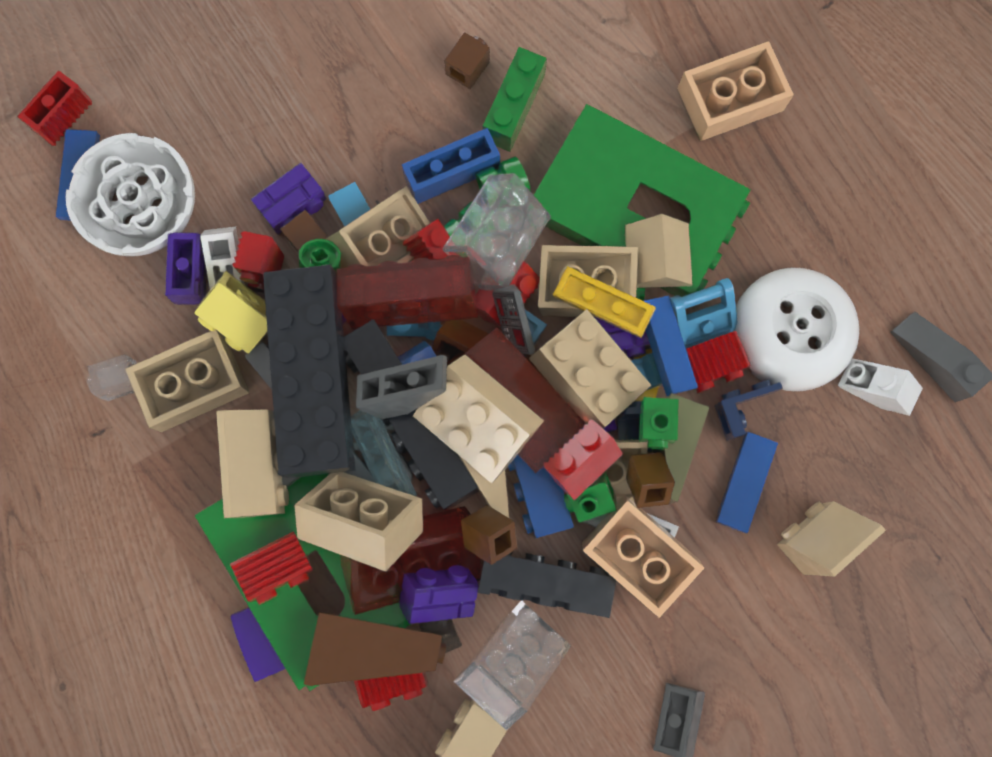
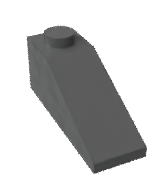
[890,312,992,402]
[356,355,447,420]

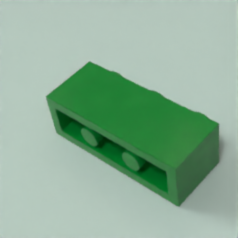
[482,47,547,152]

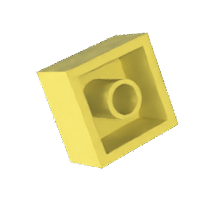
[194,271,268,354]

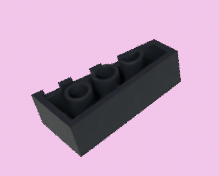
[478,552,616,618]

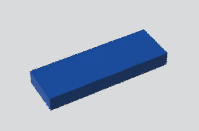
[56,129,100,221]
[644,296,698,397]
[715,432,778,534]

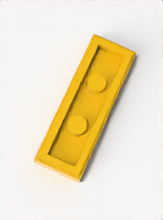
[553,266,656,338]

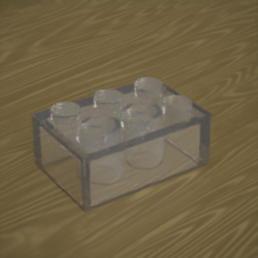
[442,173,551,290]
[454,601,571,730]

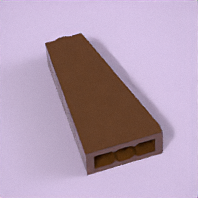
[303,612,446,686]

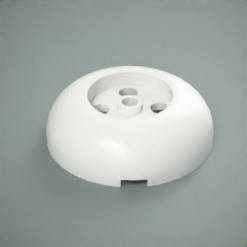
[66,133,195,256]
[735,268,859,391]

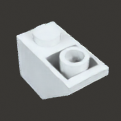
[838,358,923,416]

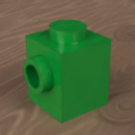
[639,397,679,449]
[564,471,617,523]

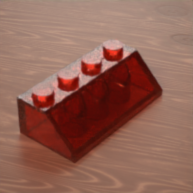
[337,255,478,329]
[464,327,587,473]
[340,506,481,615]

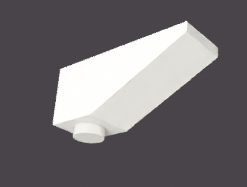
[200,227,244,290]

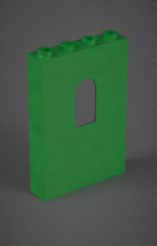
[526,104,751,297]
[194,474,411,692]

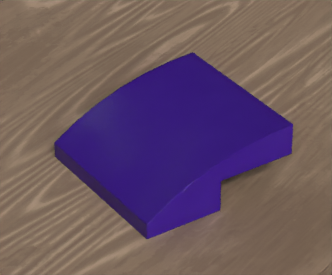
[230,607,286,682]

